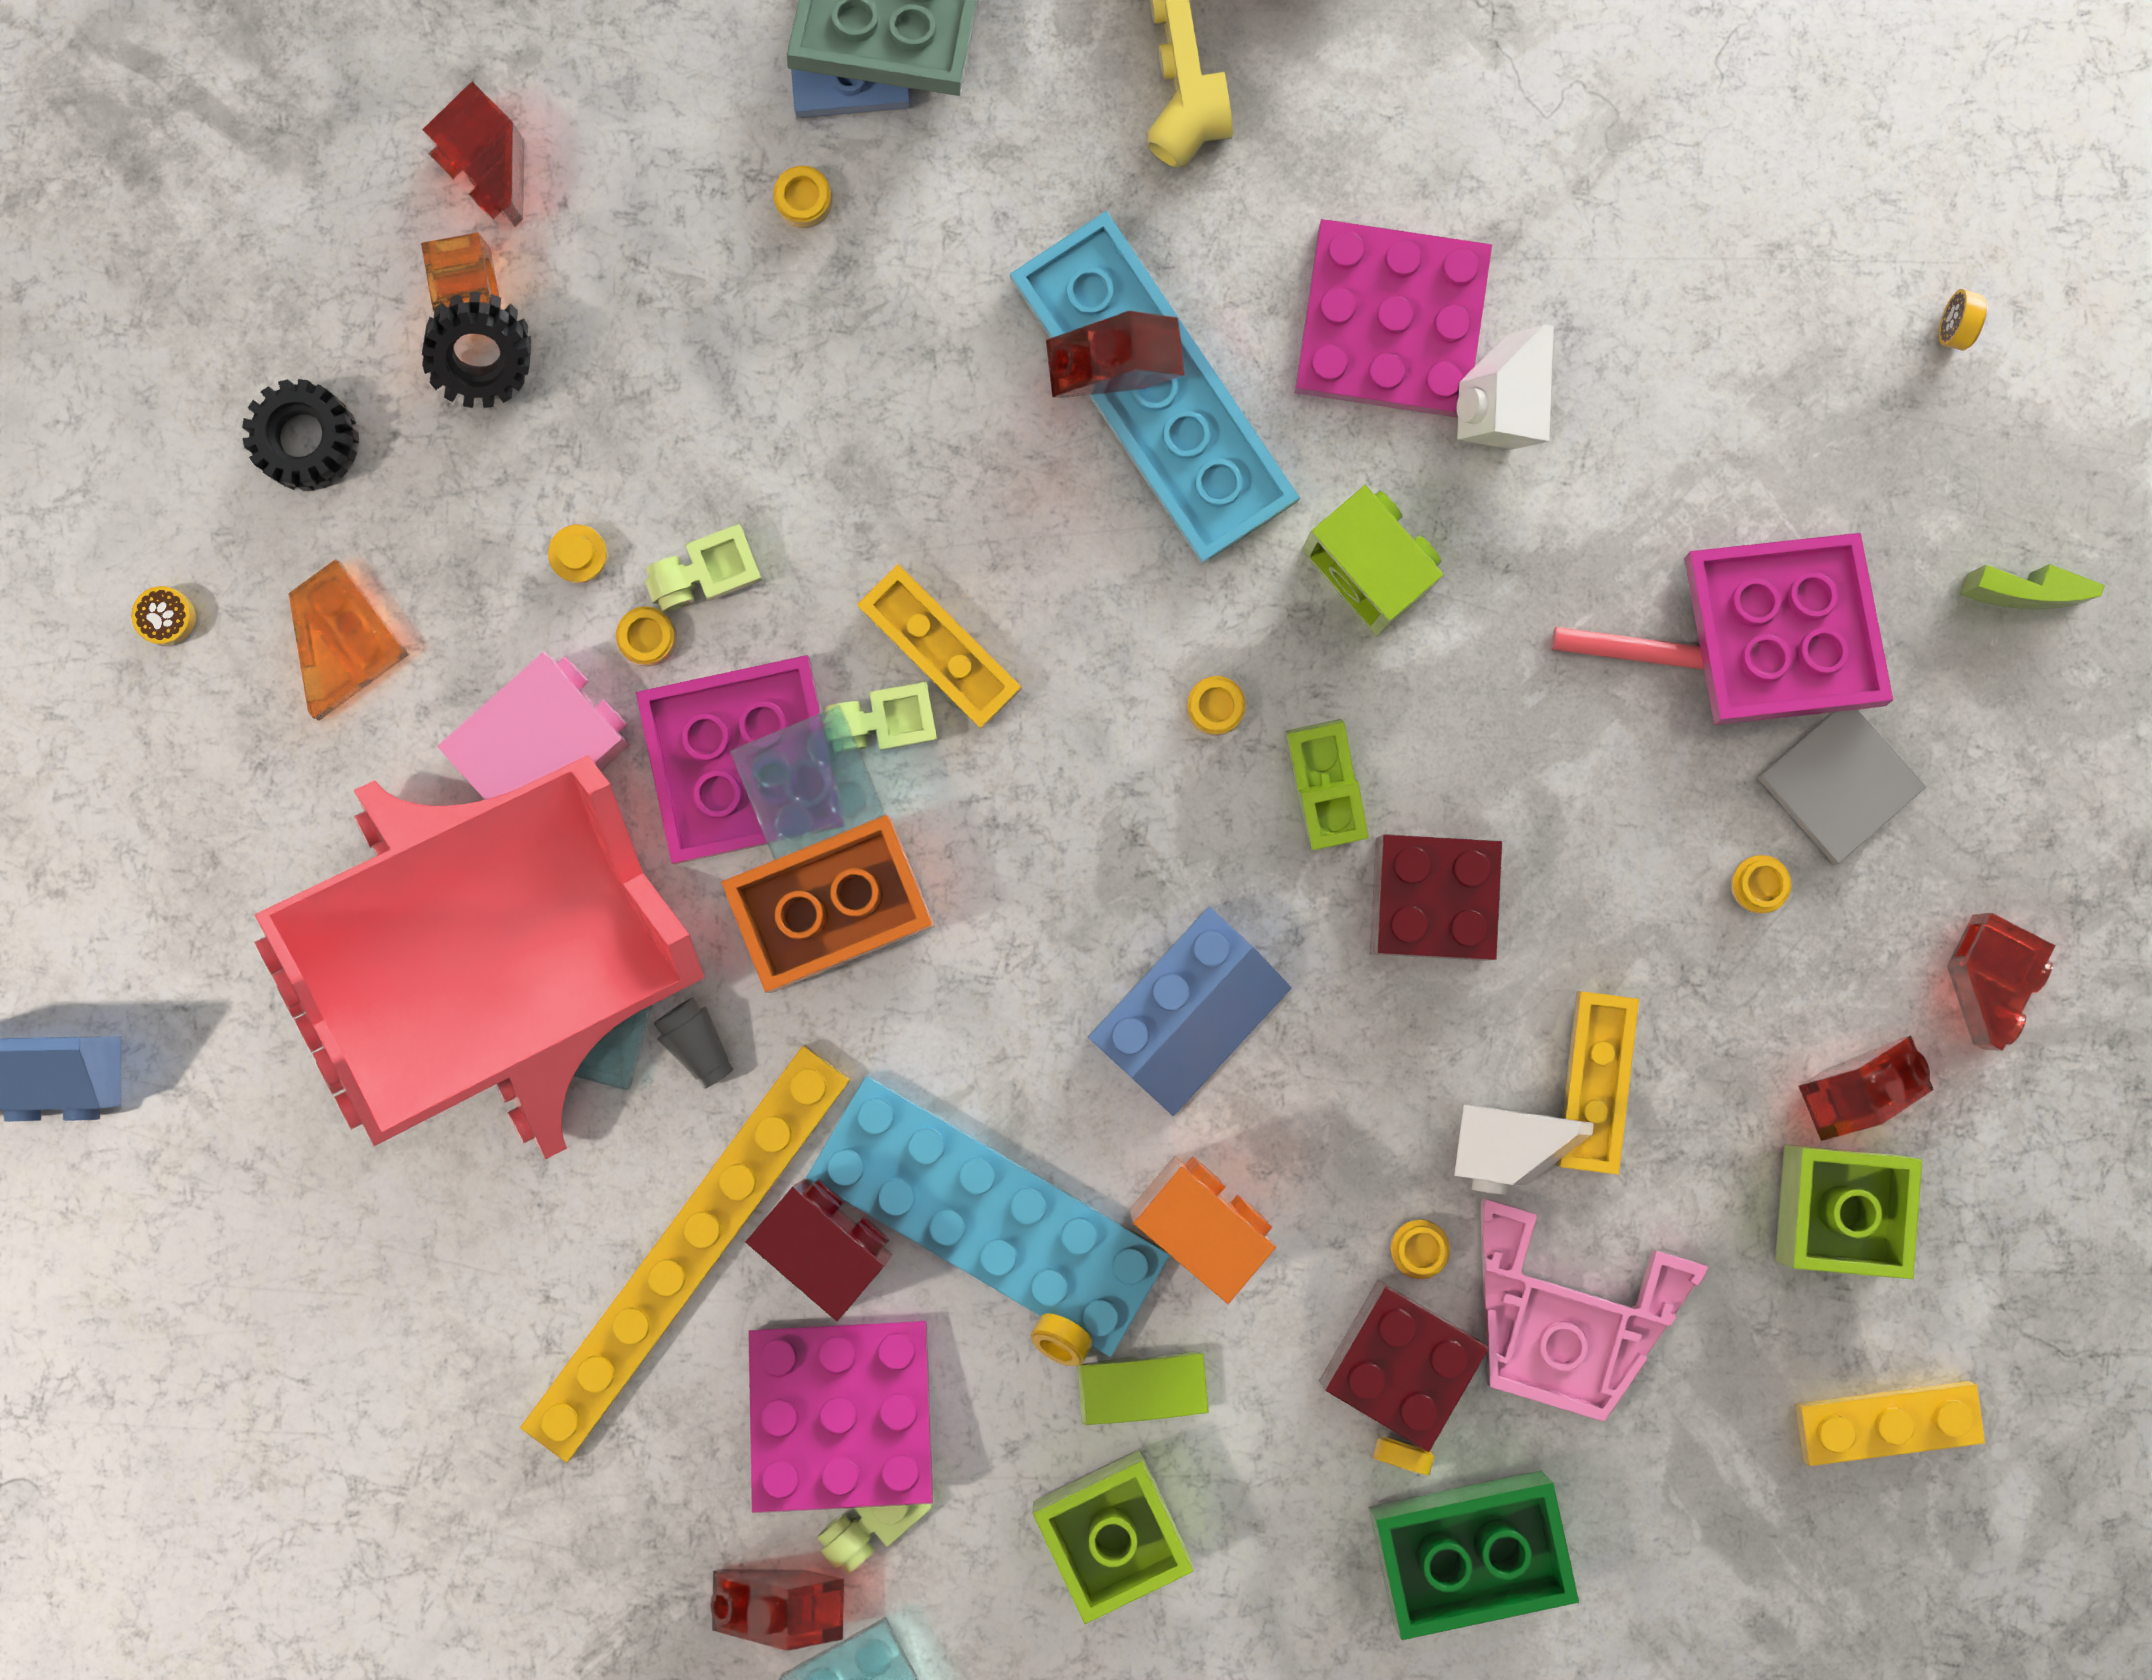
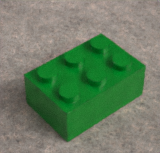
[1368,1470,1579,1640]

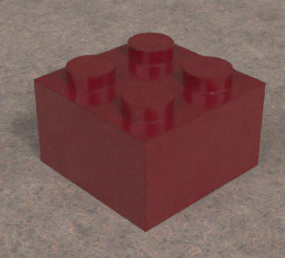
[1370,834,1502,961]
[745,1178,893,1322]
[1319,1280,1489,1452]

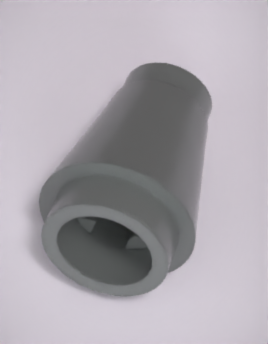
[654,998,733,1089]

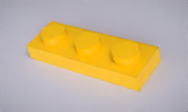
[857,564,1022,730]
[1556,991,1639,1175]
[1795,1381,1985,1466]

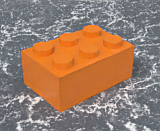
[721,814,935,993]
[1129,1156,1277,1305]

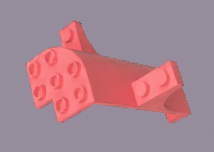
[254,755,705,1160]

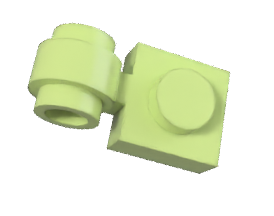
[644,523,763,612]
[822,682,938,753]
[817,1504,933,1574]

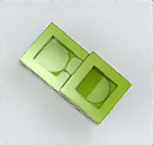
[1960,564,2105,610]
[1285,719,1369,850]
[1077,1351,1209,1425]

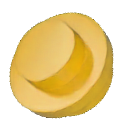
[548,524,607,583]
[1731,855,1791,914]
[1390,1219,1450,1279]

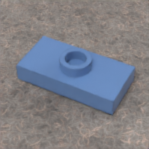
[791,69,911,118]

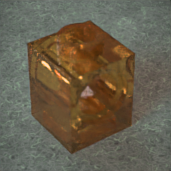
[421,232,501,312]

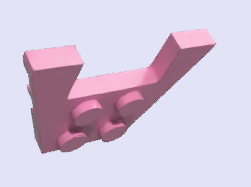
[1480,1198,1708,1422]

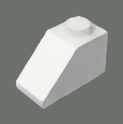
[1456,324,1554,450]
[1454,1105,1594,1195]

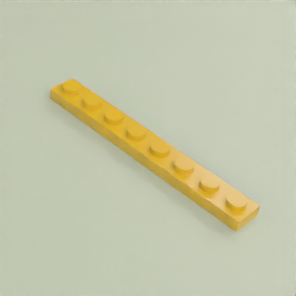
[520,1045,851,1463]

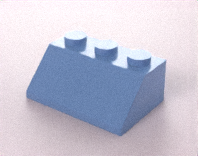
[1087,906,1292,1116]
[0,1036,121,1122]

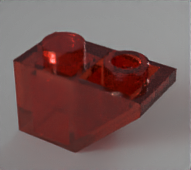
[422,81,524,227]
[1046,310,1185,398]
[1947,913,2056,1051]
[1798,1036,1934,1141]
[710,1569,844,1651]

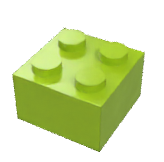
[1301,484,1444,637]
[1775,1144,1923,1280]
[1032,1449,1194,1625]

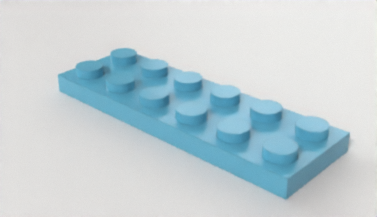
[1010,210,1300,565]
[806,1075,1170,1357]

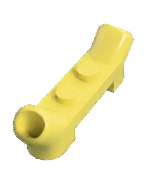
[1146,0,1233,168]

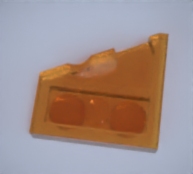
[288,559,409,721]

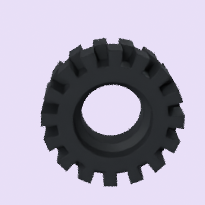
[422,292,531,408]
[242,379,359,491]

